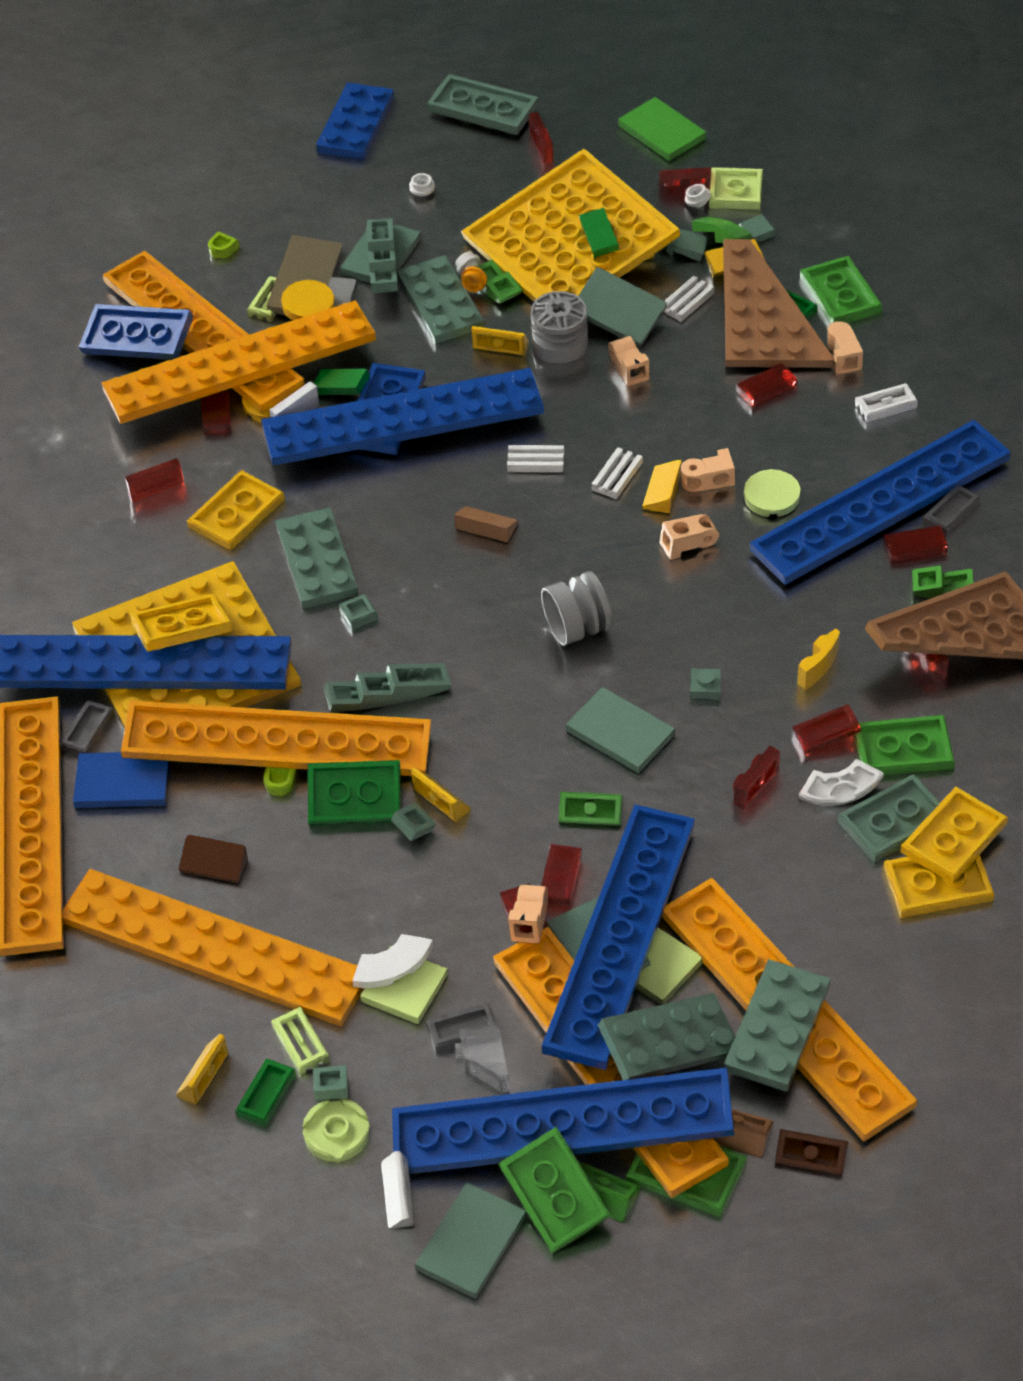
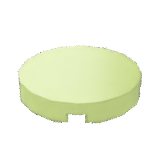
[744,469,801,517]
[303,1098,370,1162]

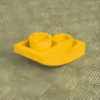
[797,629,840,691]

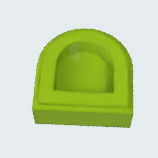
[208,231,240,259]
[263,767,297,796]

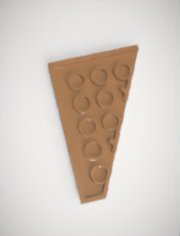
[723,239,833,368]
[865,571,1023,659]

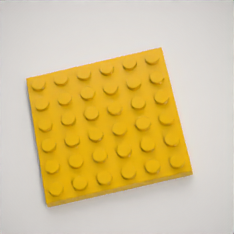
[461,149,681,302]
[72,561,302,729]

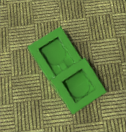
[692,217,751,243]
[475,260,522,304]
[912,565,975,599]

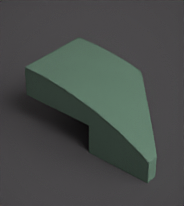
[666,229,708,262]

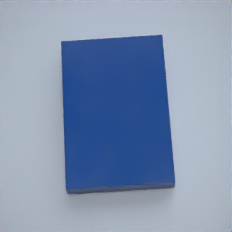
[73,752,170,808]

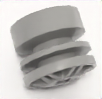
[531,291,588,364]
[541,571,613,646]

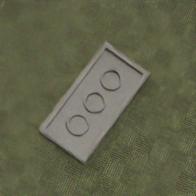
[267,235,342,315]

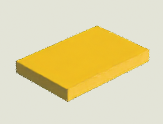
[187,470,285,551]
[130,594,233,652]
[900,786,1008,884]
[883,855,995,918]

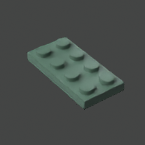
[427,74,539,135]
[397,255,485,344]
[275,507,359,609]
[724,959,831,1092]
[598,993,735,1080]

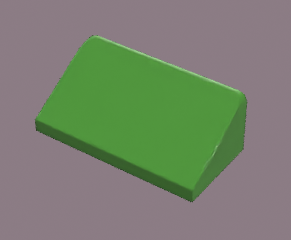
[559,792,623,826]
[579,1162,641,1222]

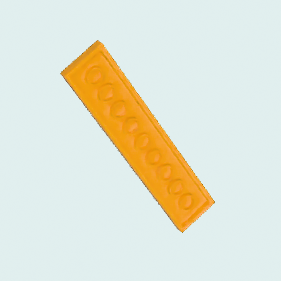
[103,251,305,413]
[102,300,376,424]
[0,696,64,957]
[121,700,431,776]
[62,869,364,1027]
[662,877,917,1142]
[493,927,729,1199]

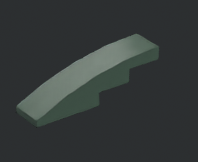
[366,218,398,293]
[324,663,452,712]

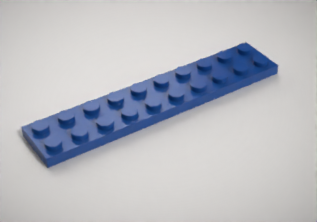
[261,368,544,466]
[750,420,1011,585]
[0,635,291,690]
[542,804,695,1070]
[392,1068,735,1174]

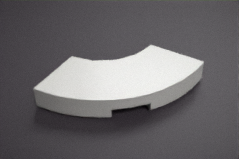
[799,759,884,806]
[353,934,433,988]

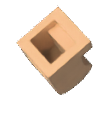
[827,321,863,375]
[608,336,650,387]
[681,448,735,492]
[660,514,719,560]
[508,884,548,943]

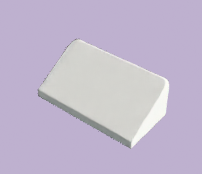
[382,1151,414,1229]

